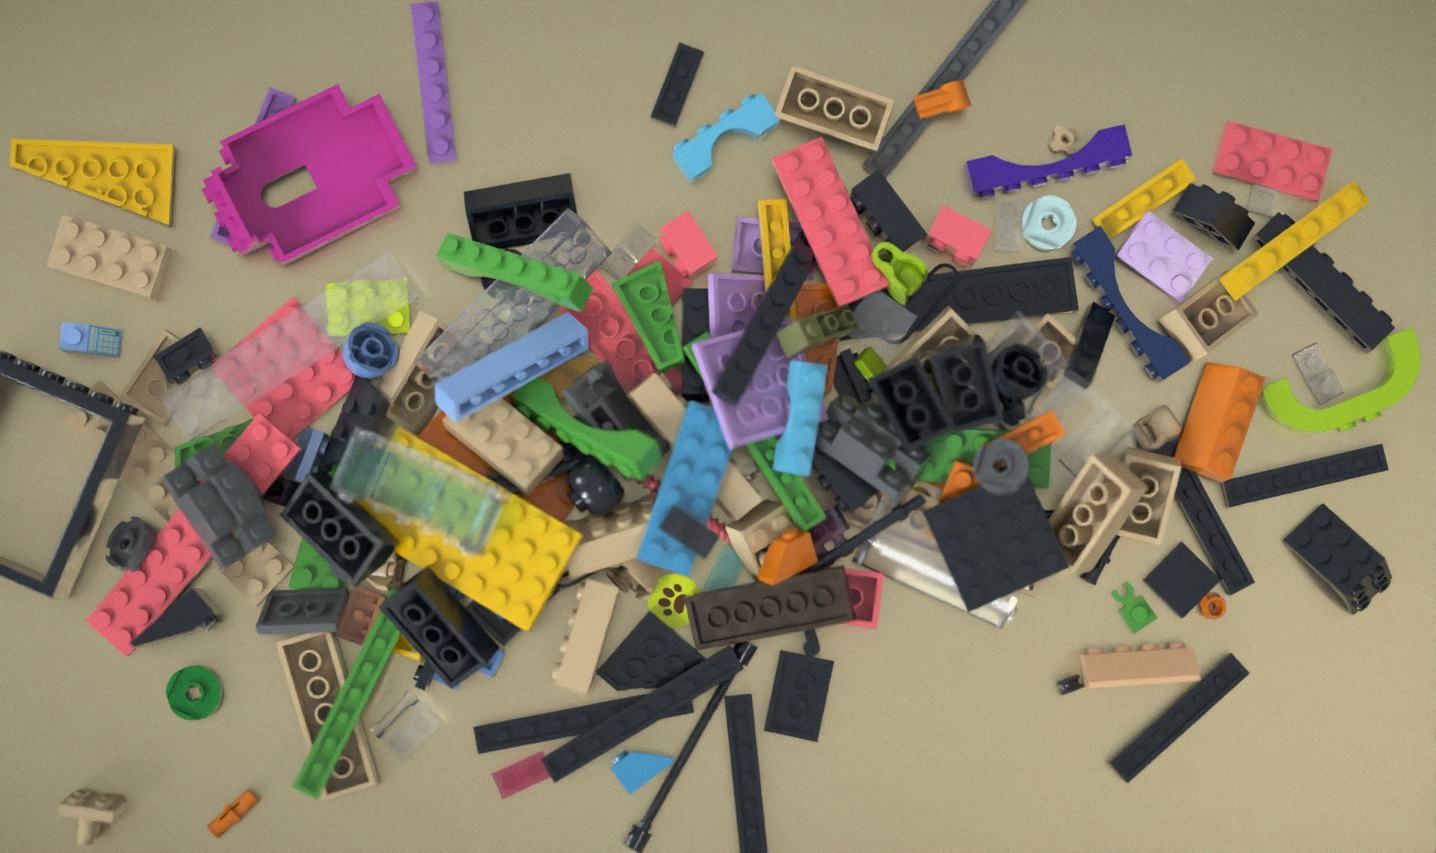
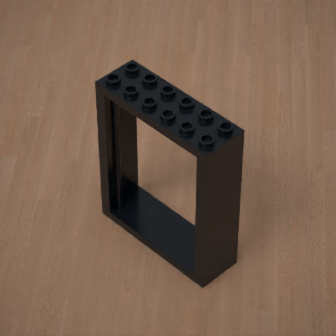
[0,350,146,598]

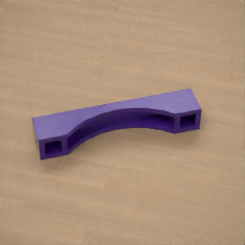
[964,124,1133,199]

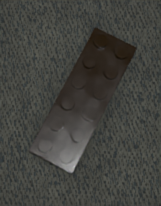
[684,565,856,651]

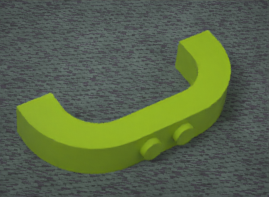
[1259,327,1421,434]

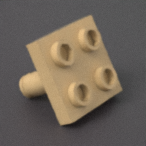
[58,789,127,845]

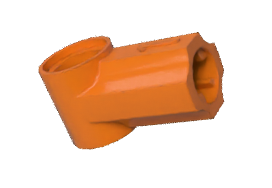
[913,79,971,120]

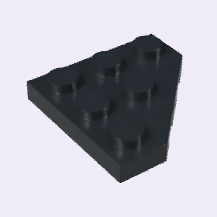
[596,610,707,691]

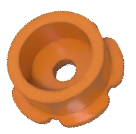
[1200,593,1226,619]

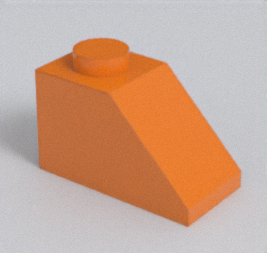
[758,527,818,585]

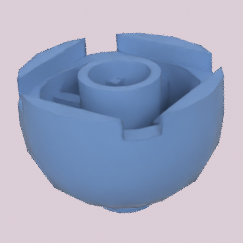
[342,322,399,379]

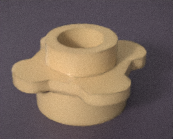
[1051,125,1080,155]

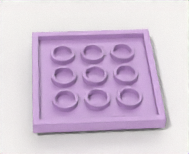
[692,318,829,449]

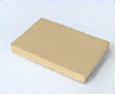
[119,329,204,427]

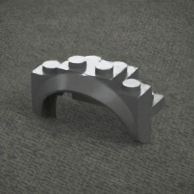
[562,359,671,481]
[815,392,932,505]
[160,443,275,571]

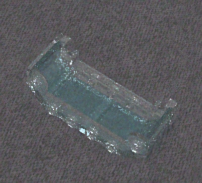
[330,427,511,558]

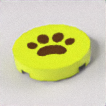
[647,573,700,628]

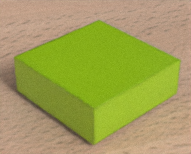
[854,346,887,380]

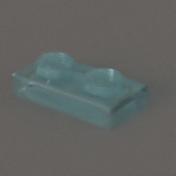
[700,544,744,593]

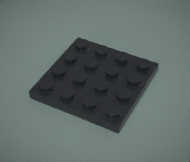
[922,477,1070,613]

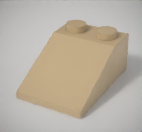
[1159,270,1259,364]

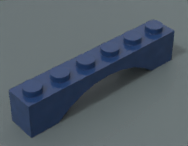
[1070,226,1190,383]

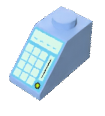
[59,322,123,357]

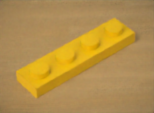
[1092,158,1197,240]

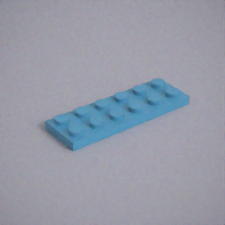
[636,401,732,577]

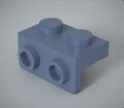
[285,427,330,483]

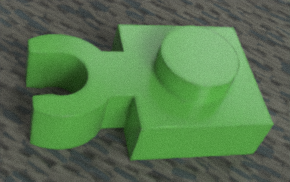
[1112,582,1157,633]

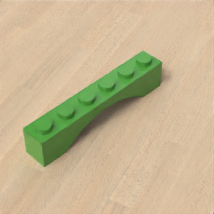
[436,233,593,312]
[512,377,662,481]

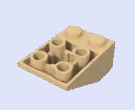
[725,499,794,582]

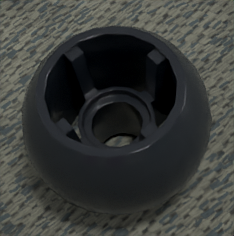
[566,457,625,516]

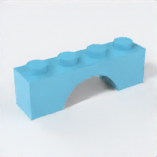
[672,93,780,184]
[772,360,827,476]

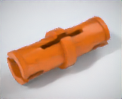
[206,788,259,839]

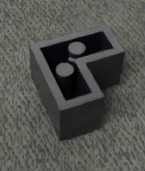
[1173,183,1255,250]

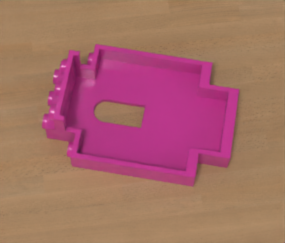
[202,84,417,266]

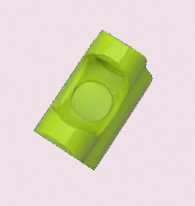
[872,242,928,305]

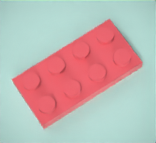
[1213,121,1333,202]

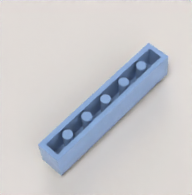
[435,312,589,423]

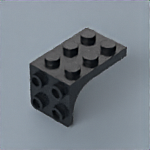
[1284,503,1392,614]

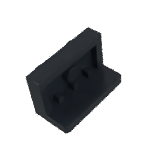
[154,328,219,385]
[833,348,873,404]

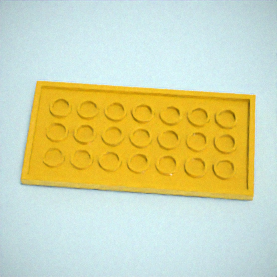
[357,427,584,632]

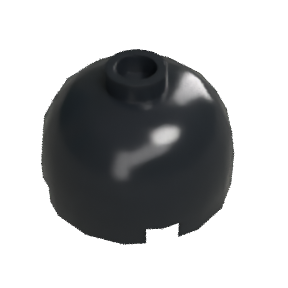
[991,343,1048,400]

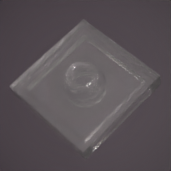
[847,290,917,361]

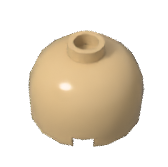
[604,558,660,600]

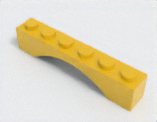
[1219,180,1371,301]

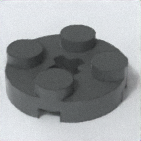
[973,438,1030,495]
[106,517,157,572]

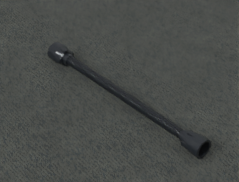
[623,641,758,853]

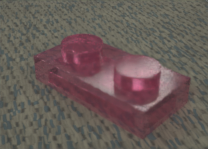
[492,751,550,799]

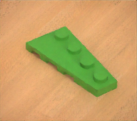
[612,260,685,375]

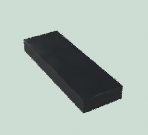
[650,42,704,128]

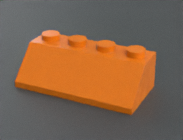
[1173,362,1266,483]

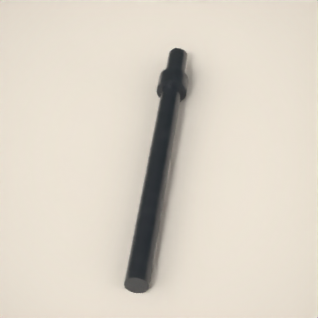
[795,493,927,575]

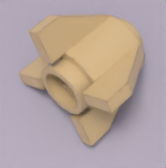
[365,551,407,591]

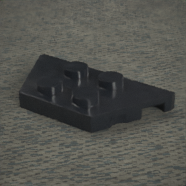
[318,375,391,472]

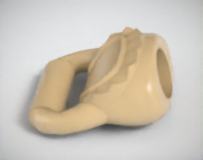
[1132,405,1182,452]

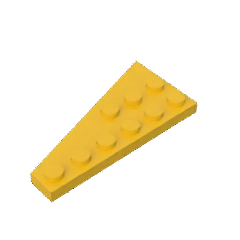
[10,138,175,226]

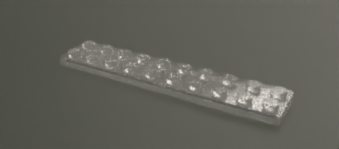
[158,250,419,442]

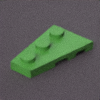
[175,418,254,468]

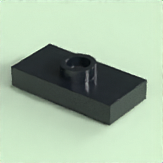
[658,505,720,559]

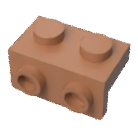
[335,586,386,646]

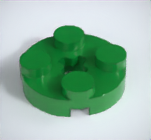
[166,666,222,721]

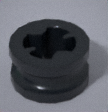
[1056,674,1084,695]

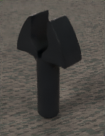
[997,390,1026,426]

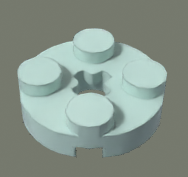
[1021,195,1077,251]

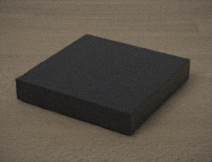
[1142,541,1221,619]

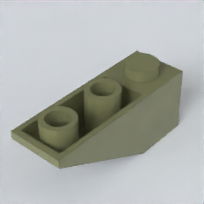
[776,304,860,358]

